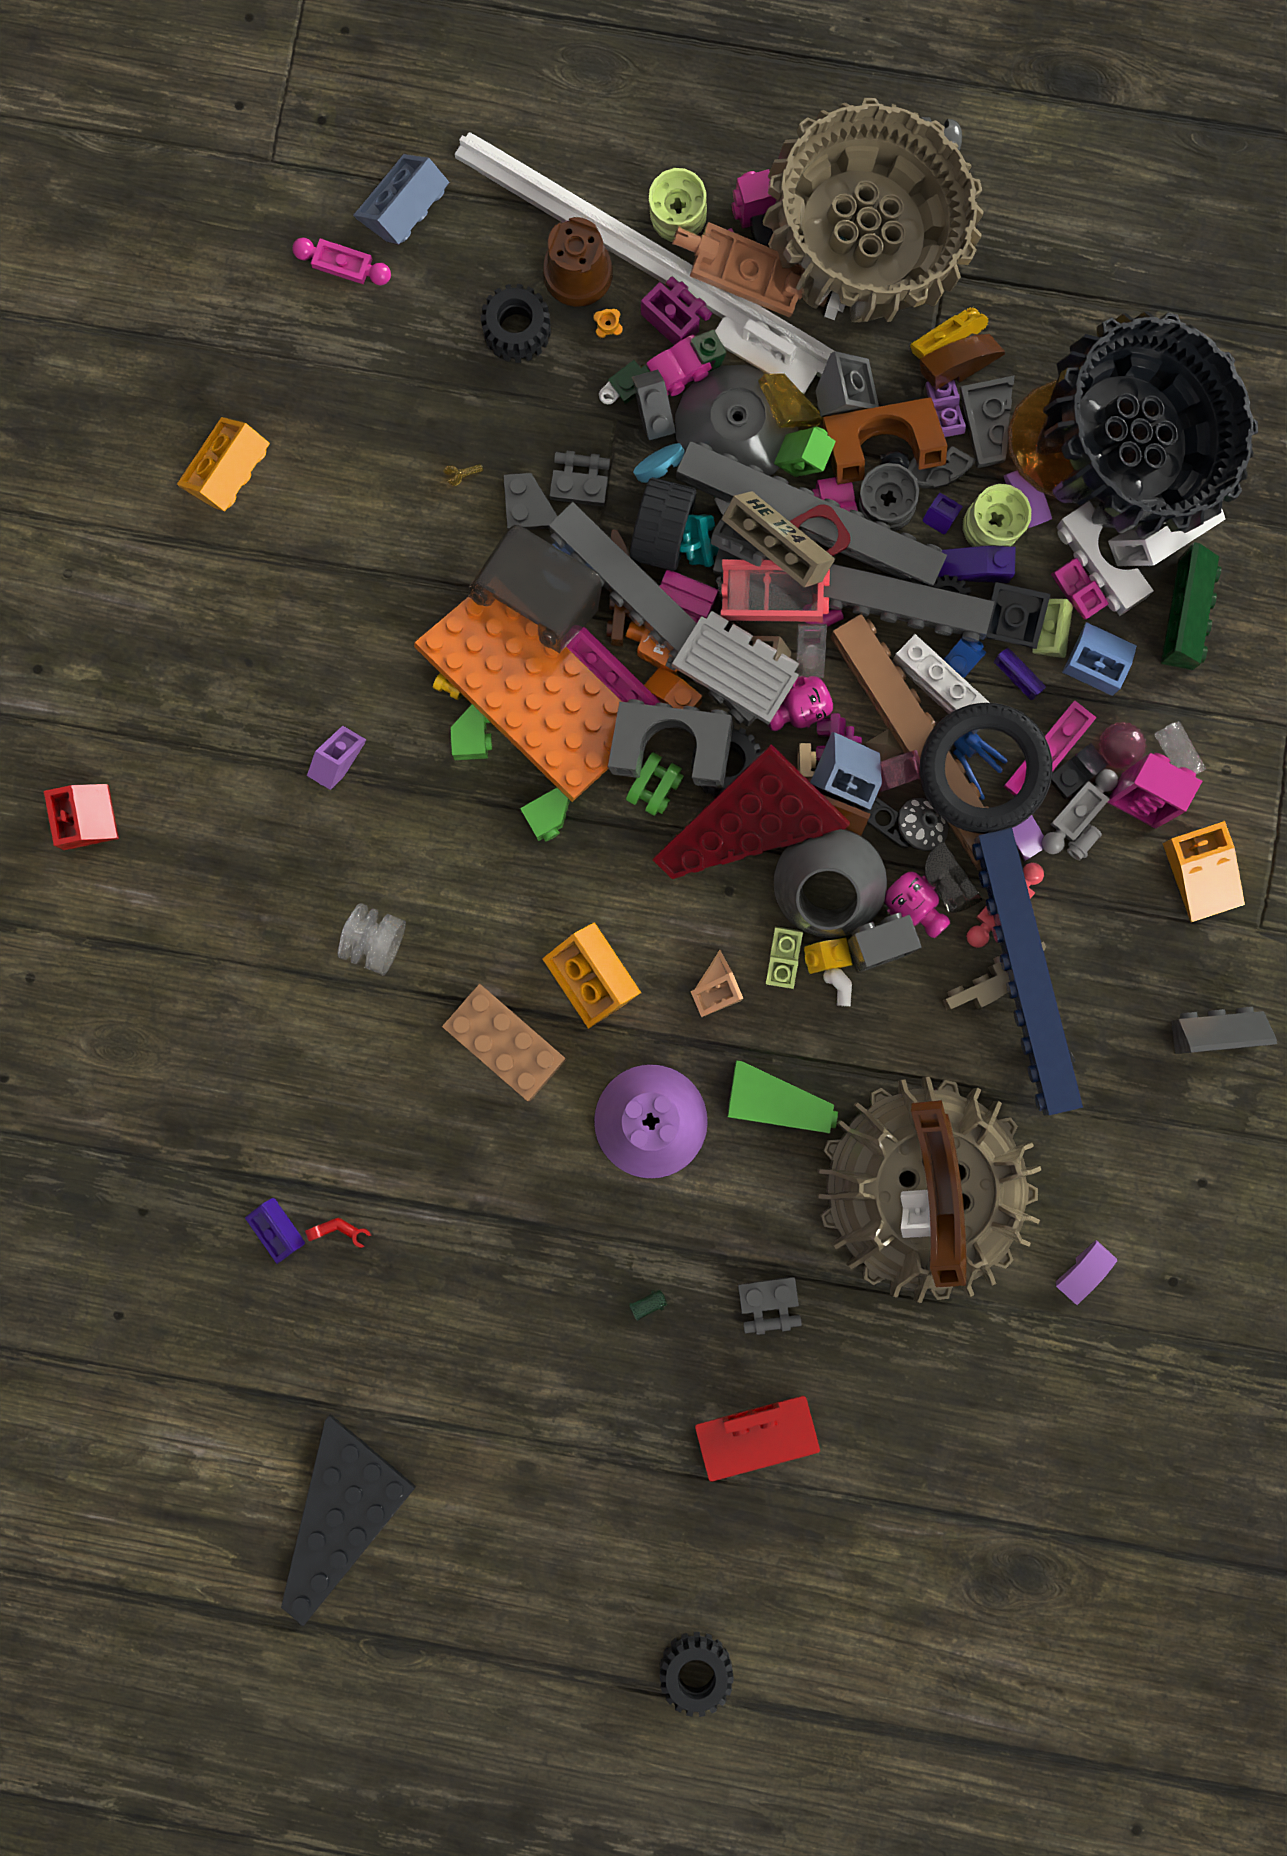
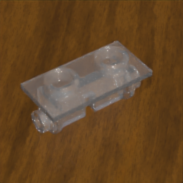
[1155,721,1206,775]

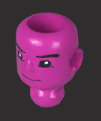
[767,676,833,731]
[884,872,950,938]

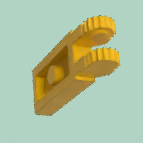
[910,307,989,359]

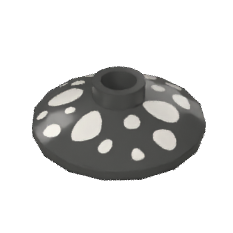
[897,798,949,851]

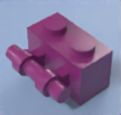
[641,276,712,345]

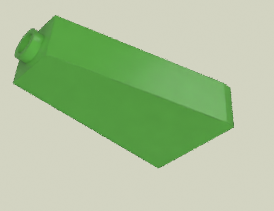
[727,1061,838,1133]

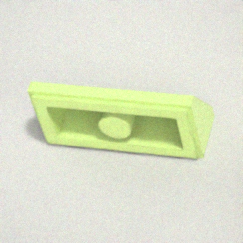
[1032,599,1073,658]

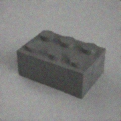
[847,913,922,973]

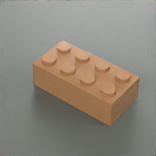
[442,984,567,1102]

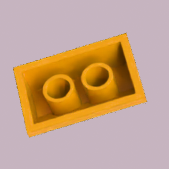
[177,417,270,511]
[543,922,641,1029]

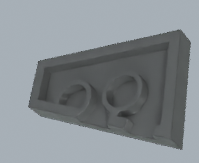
[959,375,1015,468]

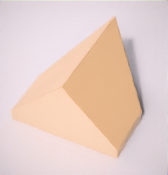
[691,950,743,1017]

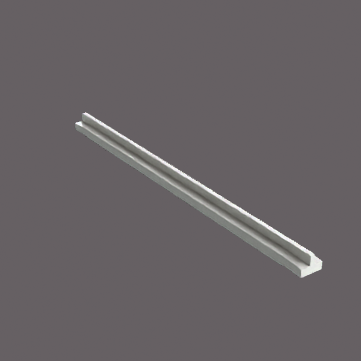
[455,132,834,378]

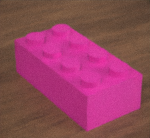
[1108,753,1202,829]

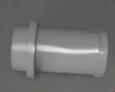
[1067,824,1102,861]

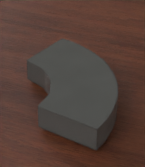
[908,446,976,489]

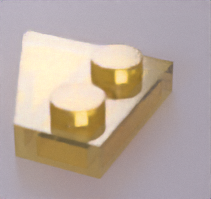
[758,373,823,428]

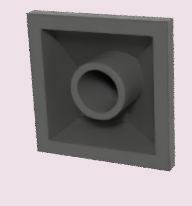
[815,351,879,417]

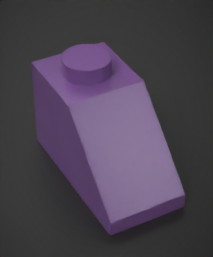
[307,726,366,790]

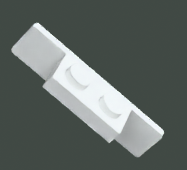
[715,317,817,395]

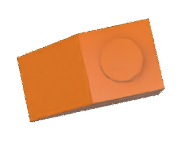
[644,668,703,709]

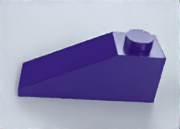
[937,546,1016,583]

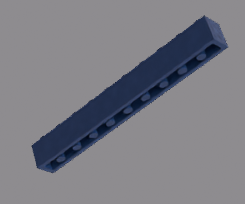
[972,828,1083,1115]

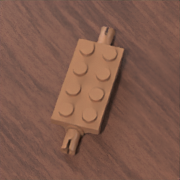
[672,222,829,318]

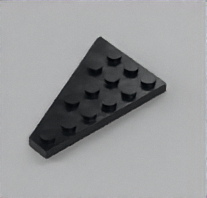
[281,1414,416,1626]

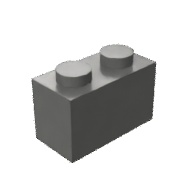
[632,369,676,440]

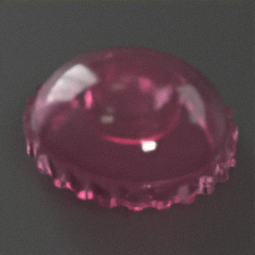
[1099,722,1147,769]

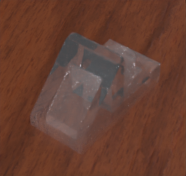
[796,624,827,678]

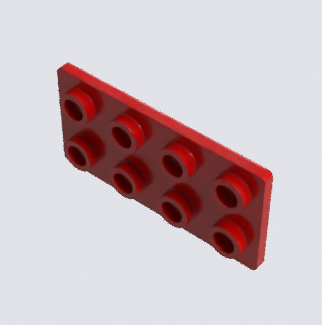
[695,1395,820,1482]

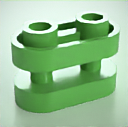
[626,752,684,816]

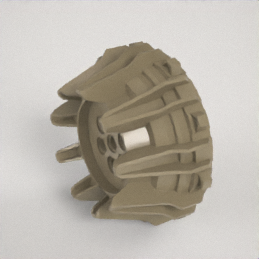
[763,98,984,322]
[816,1077,1041,1303]

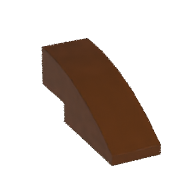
[920,334,1005,390]

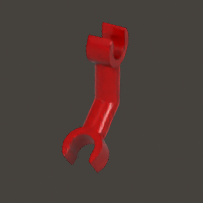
[305,1218,371,1248]

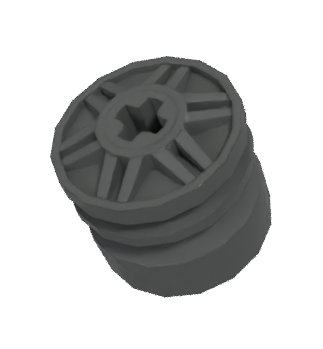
[858,463,919,531]

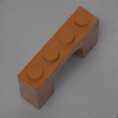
[823,397,947,485]

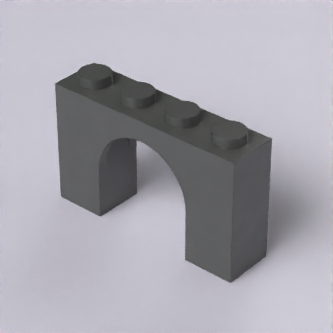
[608,699,734,789]

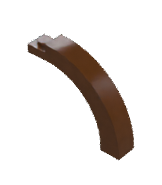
[911,1100,966,1287]

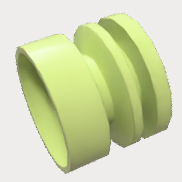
[649,168,707,242]
[963,484,1032,547]

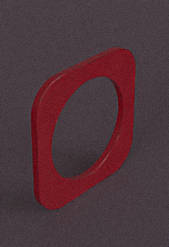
[789,504,851,556]

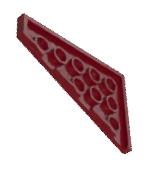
[652,744,850,879]

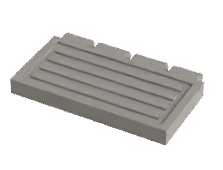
[672,611,799,725]

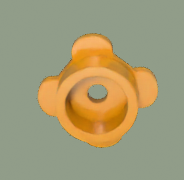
[594,309,623,338]

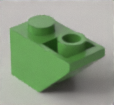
[451,704,492,760]

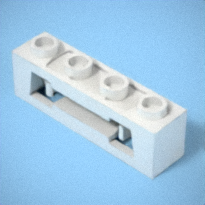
[892,634,990,734]

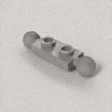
[1042,769,1118,854]

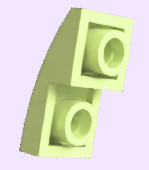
[766,926,803,989]

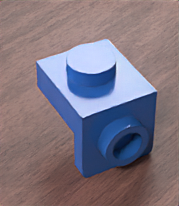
[944,638,986,678]

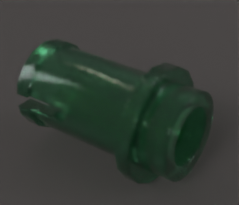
[629,1289,668,1321]

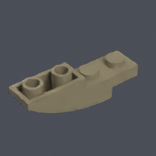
[942,942,1046,1010]

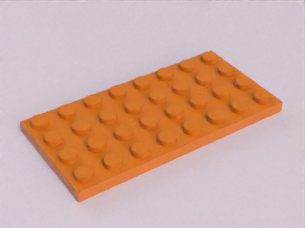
[414,575,622,802]

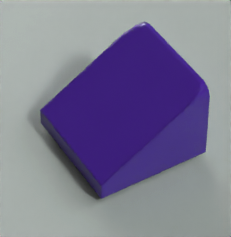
[923,493,963,534]

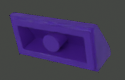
[994,648,1046,700]
[245,1198,305,1264]

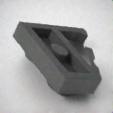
[504,473,558,531]

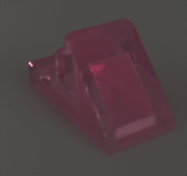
[878,750,920,793]

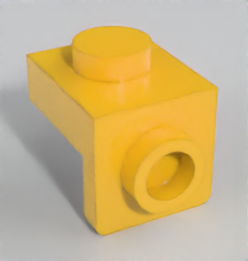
[804,938,852,974]

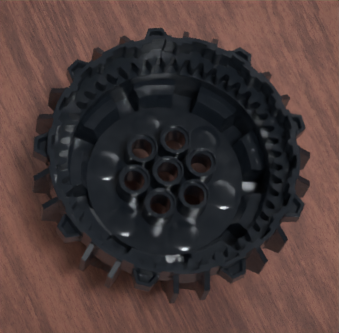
[1037,311,1258,539]

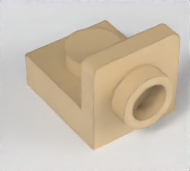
[797,743,816,782]

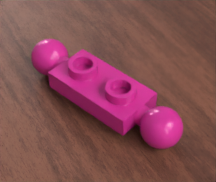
[292,238,391,286]

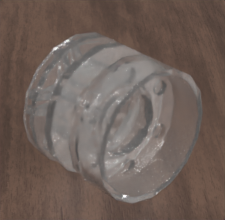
[338,903,406,975]

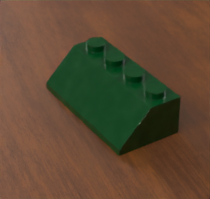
[1161,542,1221,670]

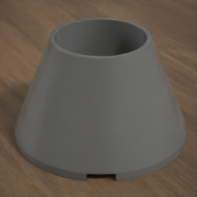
[774,829,887,938]

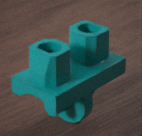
[679,514,719,567]

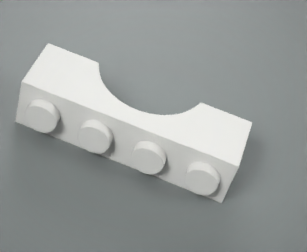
[1057,501,1153,616]

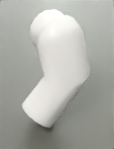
[823,968,852,1007]

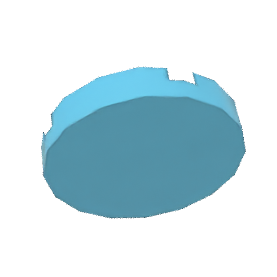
[633,443,685,483]

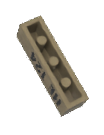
[722,491,835,588]

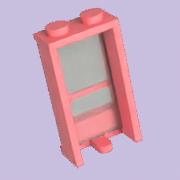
[721,559,830,623]

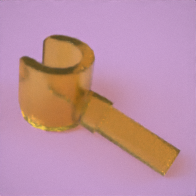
[443,464,483,486]

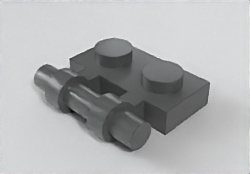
[550,451,610,506]
[738,1277,802,1335]

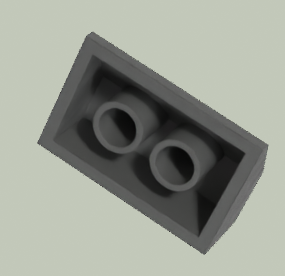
[1171,1007,1277,1054]

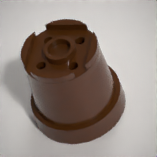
[543,217,613,307]

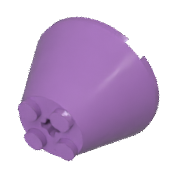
[595,1065,707,1178]

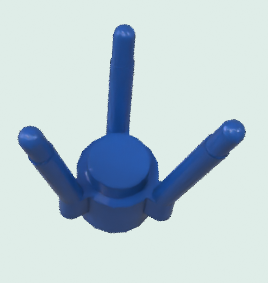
[953,731,1007,800]

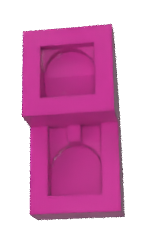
[1051,558,1109,619]

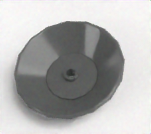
[675,365,799,476]

